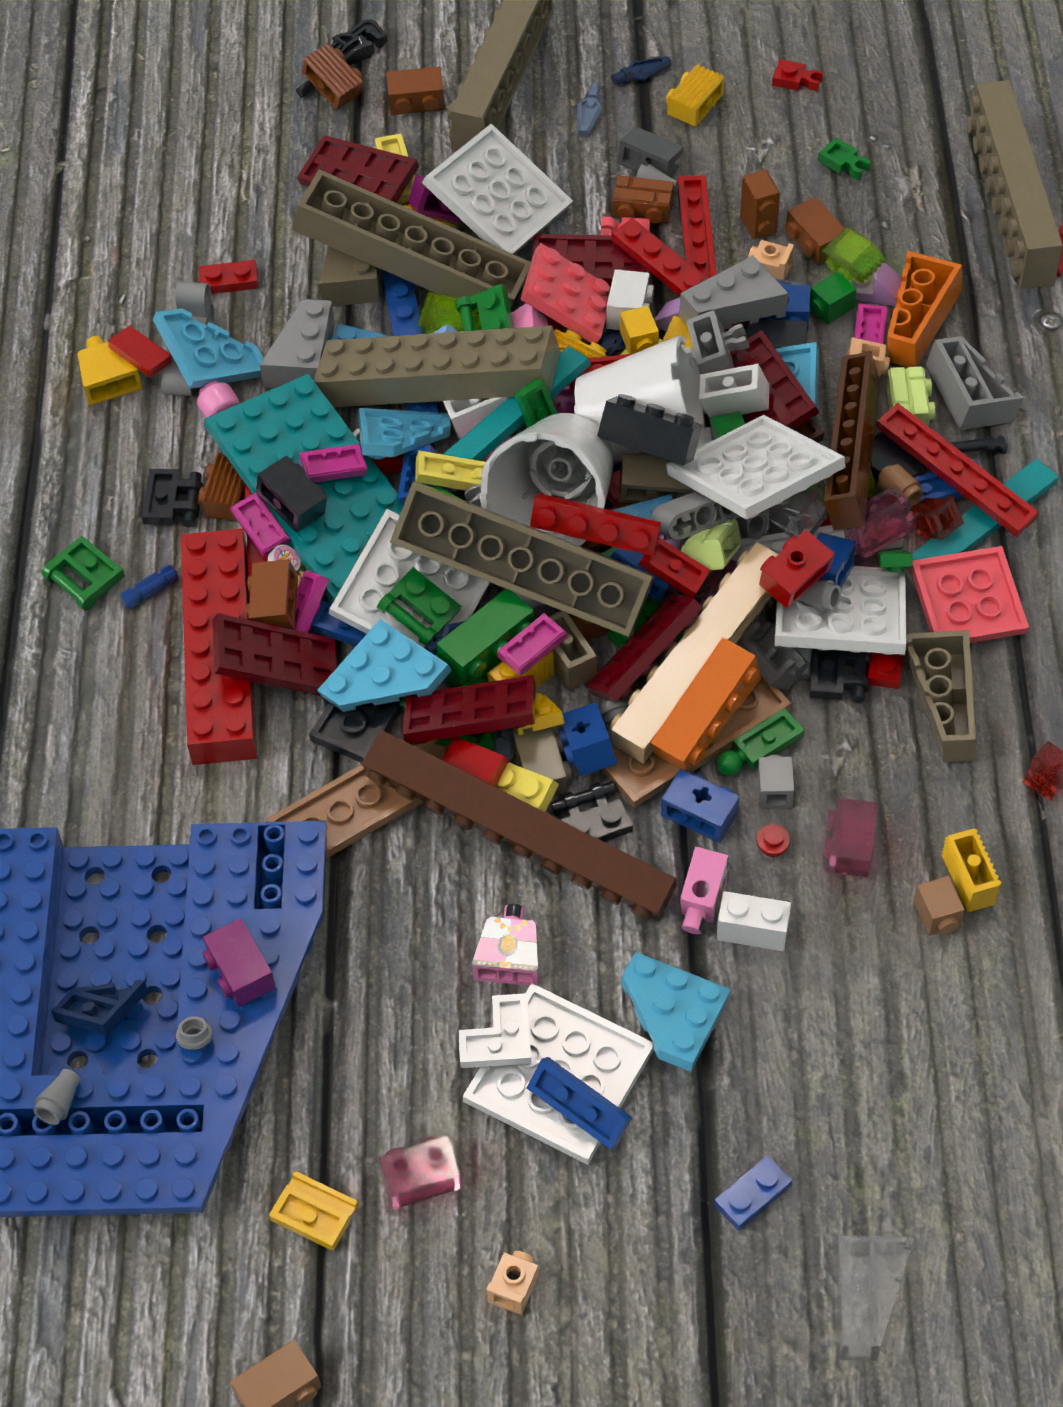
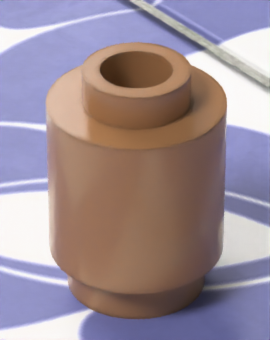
[877,464,923,509]

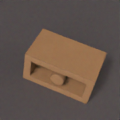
[230,1339,322,1407]

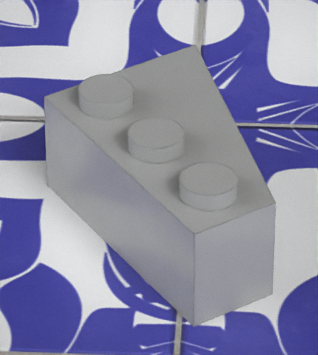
[679,255,788,329]
[260,299,335,388]
[926,336,1024,430]

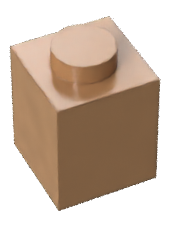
[914,876,965,935]

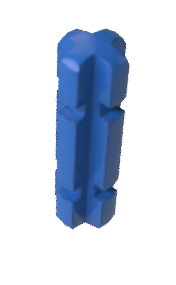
[120,564,178,608]

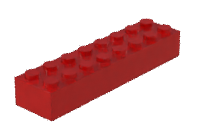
[181,528,258,765]

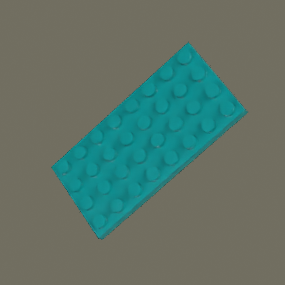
[204,374,403,604]

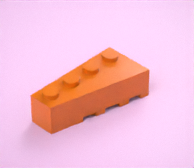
[887,251,962,367]
[650,637,761,772]

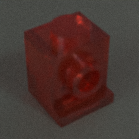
[908,496,964,540]
[1023,741,1063,801]

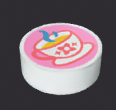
[268,545,300,571]

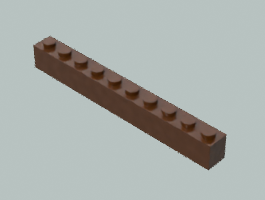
[362,730,677,921]

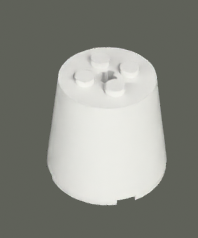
[574,336,713,465]
[479,413,614,546]

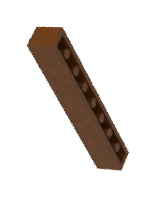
[824,351,880,531]

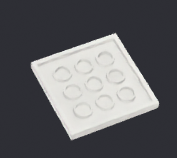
[422,124,573,254]
[666,415,845,520]
[328,509,490,657]
[774,566,906,655]
[463,983,654,1165]

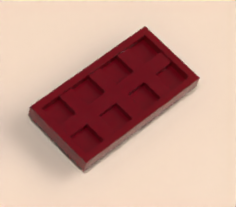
[297,135,419,203]
[532,234,647,286]
[730,330,819,430]
[585,594,703,702]
[212,613,337,696]
[402,675,536,744]

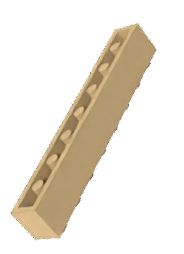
[609,542,779,764]

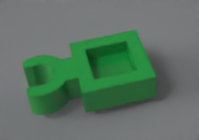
[818,138,871,180]
[877,549,912,572]

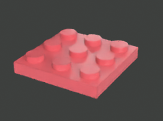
[520,243,611,343]
[910,546,1029,643]

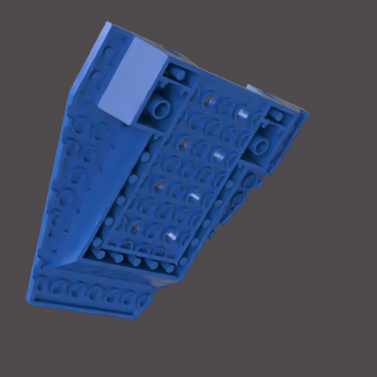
[0,821,327,1217]

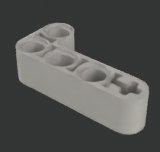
[161,281,214,396]
[650,491,769,540]

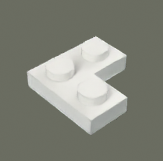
[459,993,532,1068]

